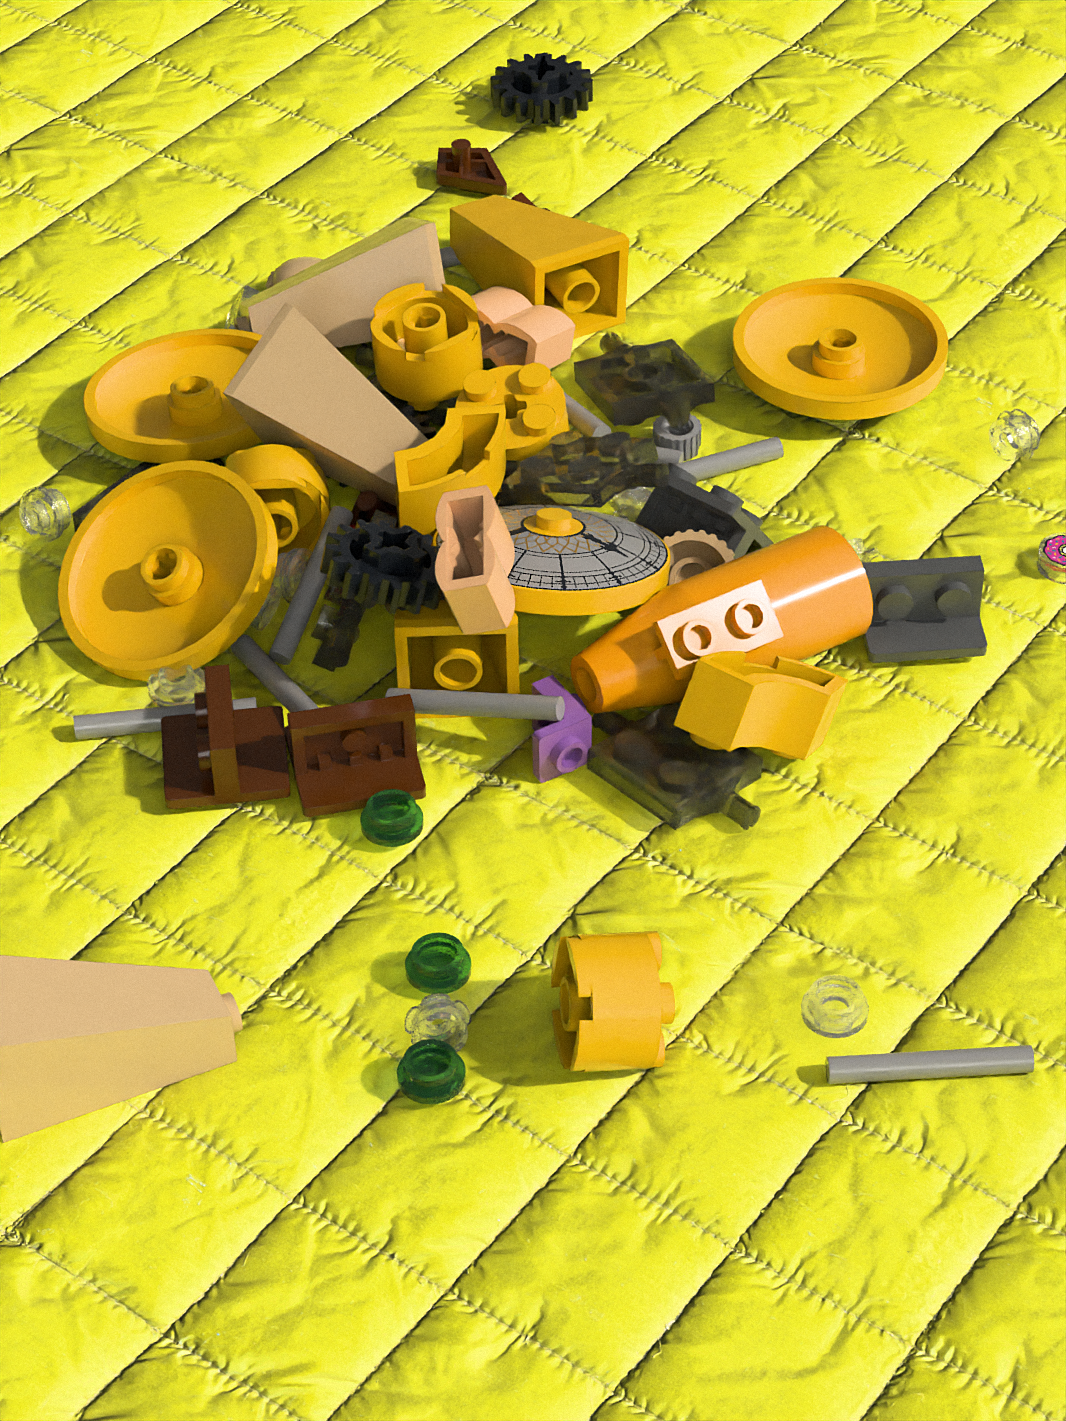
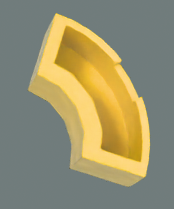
[394,404,506,541]
[673,651,848,761]

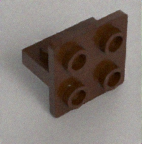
[161,664,291,809]
[284,694,426,817]

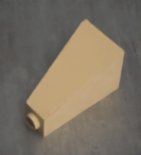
[234,217,445,348]
[223,303,428,506]
[0,955,243,1143]

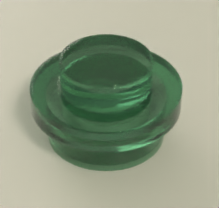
[360,789,424,847]
[405,932,472,995]
[397,1039,466,1104]

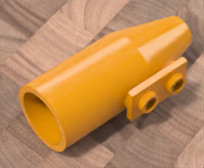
[570,525,873,714]

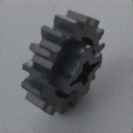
[490,53,593,125]
[320,519,446,614]

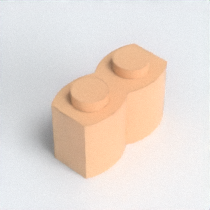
[471,286,575,369]
[435,485,515,635]

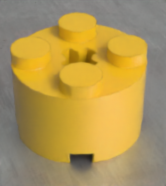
[370,283,483,411]
[455,363,572,492]
[225,444,331,578]
[551,931,675,1072]

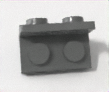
[634,462,773,559]
[862,555,987,663]

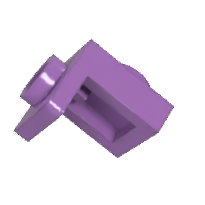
[532,675,592,783]

